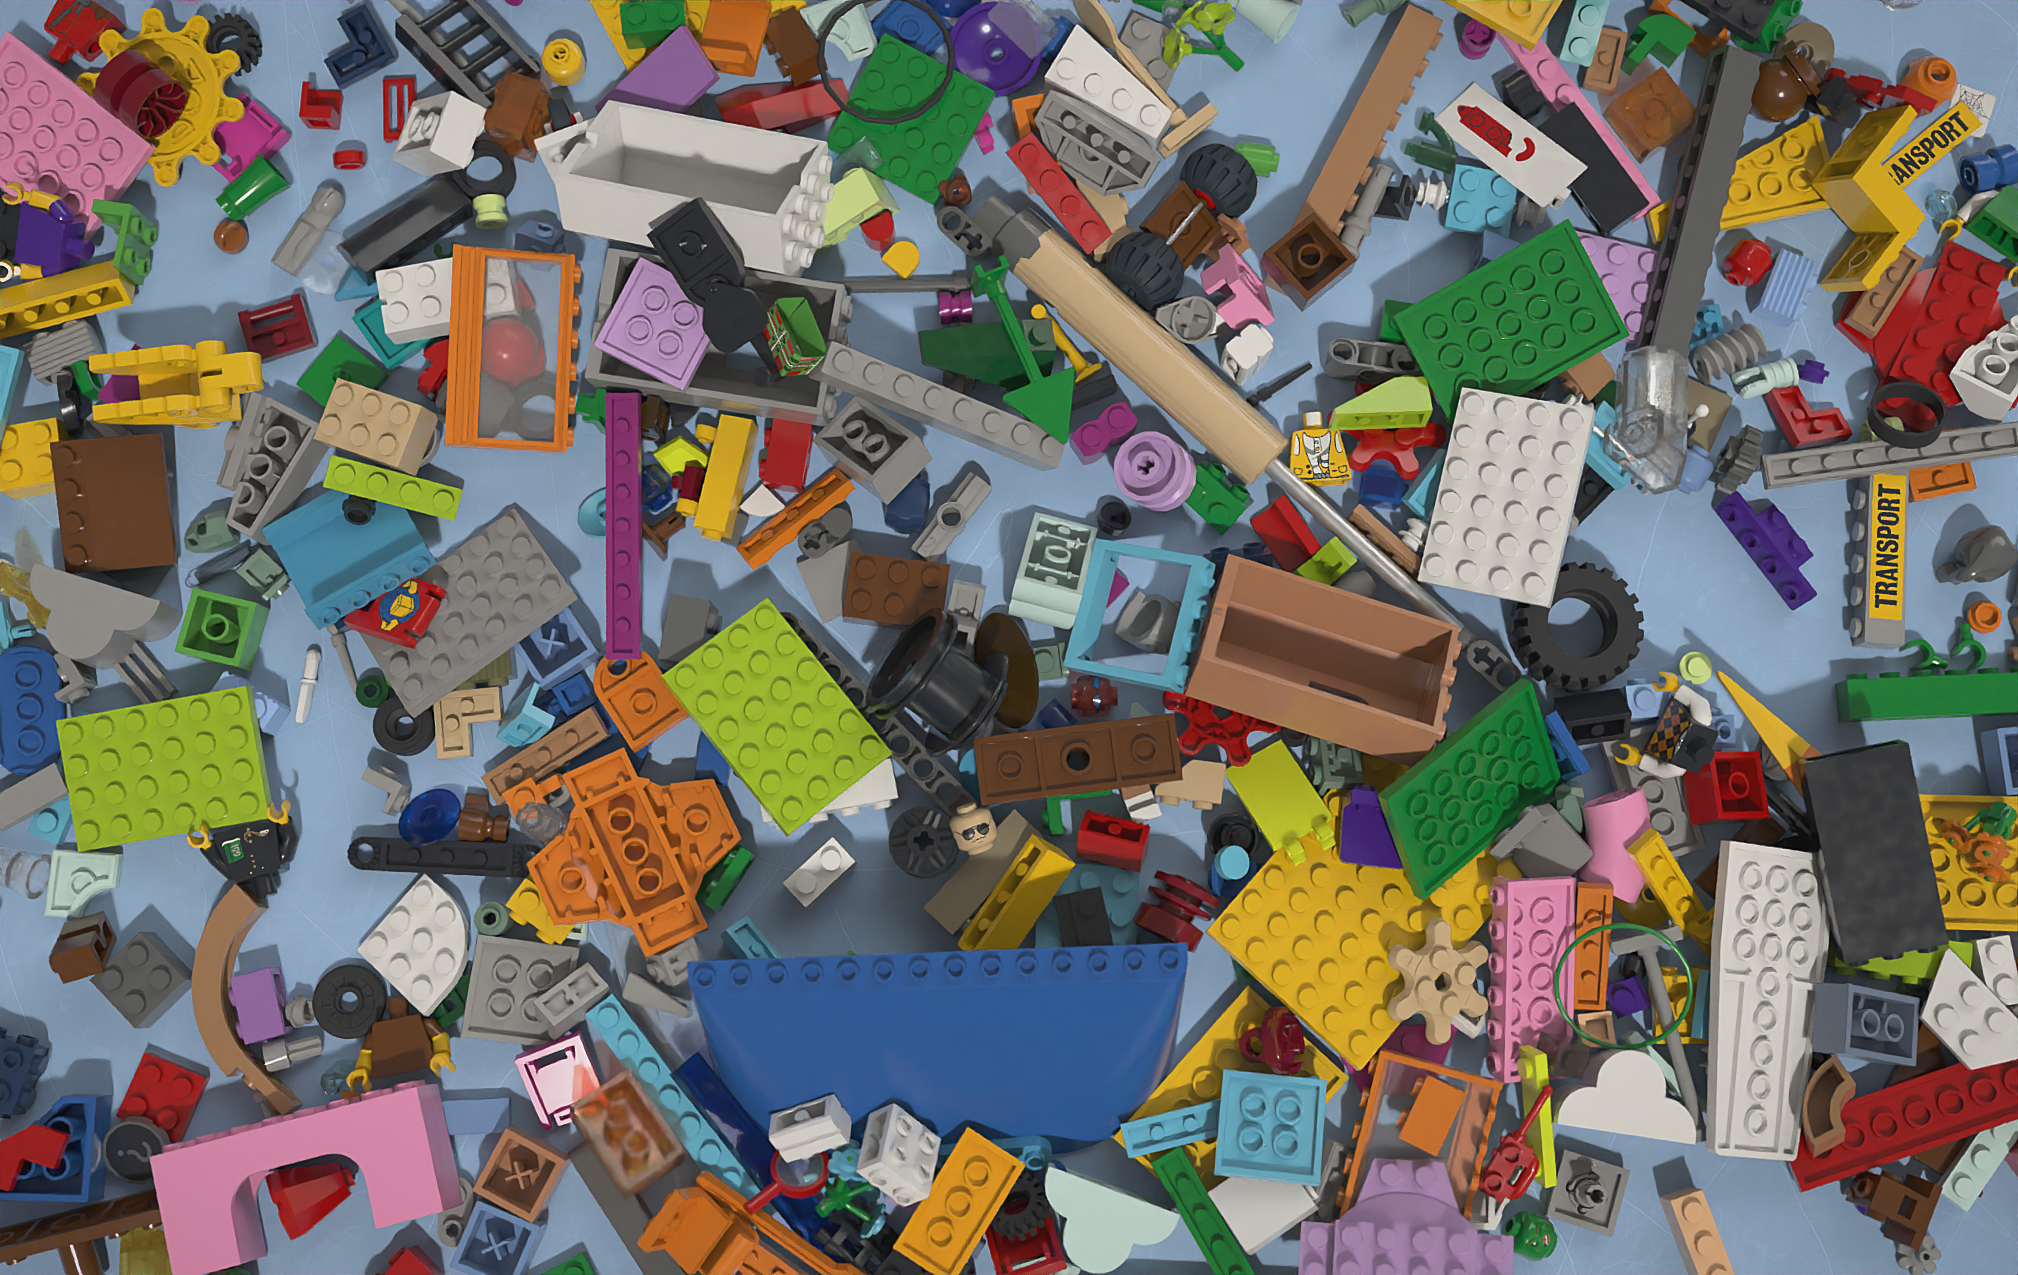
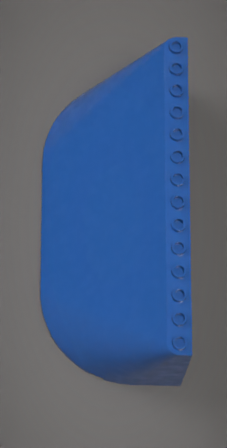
[687,943,1188,1159]

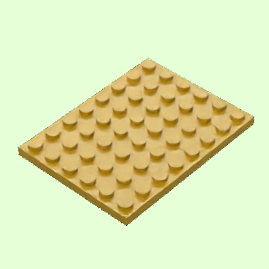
[1205,752,1525,1071]

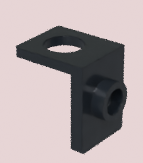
[1373,174,1417,221]

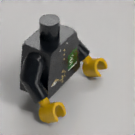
[187,800,300,899]

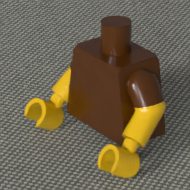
[347,997,456,1093]

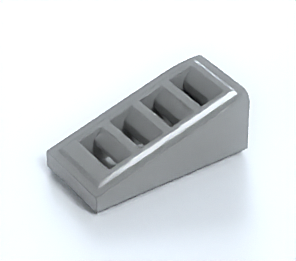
[622,972,693,1018]

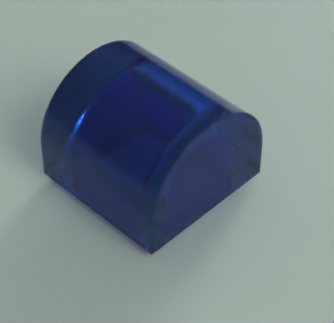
[1036,698,1079,729]

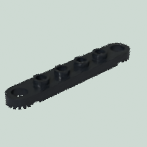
[347,837,543,878]

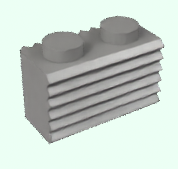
[23,320,104,386]

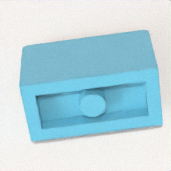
[496,682,556,751]

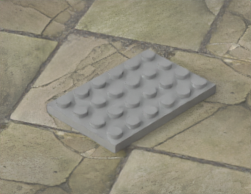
[359,508,578,718]

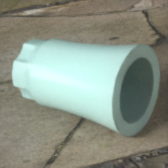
[1227,0,1300,44]

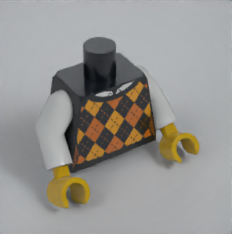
[1615,672,1719,779]

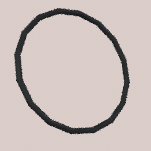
[817,0,955,125]

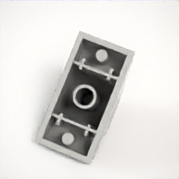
[30,563,183,670]

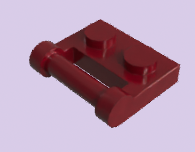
[238,292,318,364]

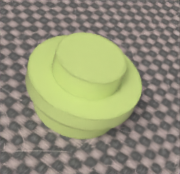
[1678,652,1712,685]

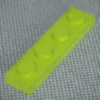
[323,455,463,521]

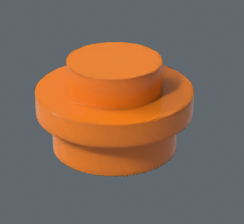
[1967,601,2002,634]

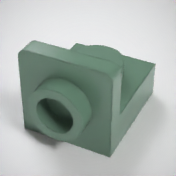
[1032,642,1070,682]

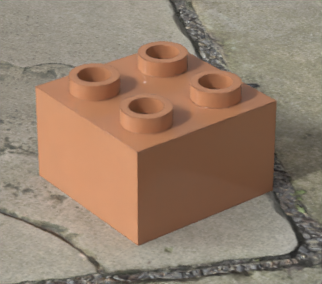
[472,1125,571,1223]

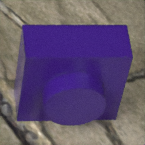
[1607,974,1651,1019]

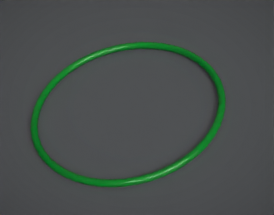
[1554,923,1693,1050]

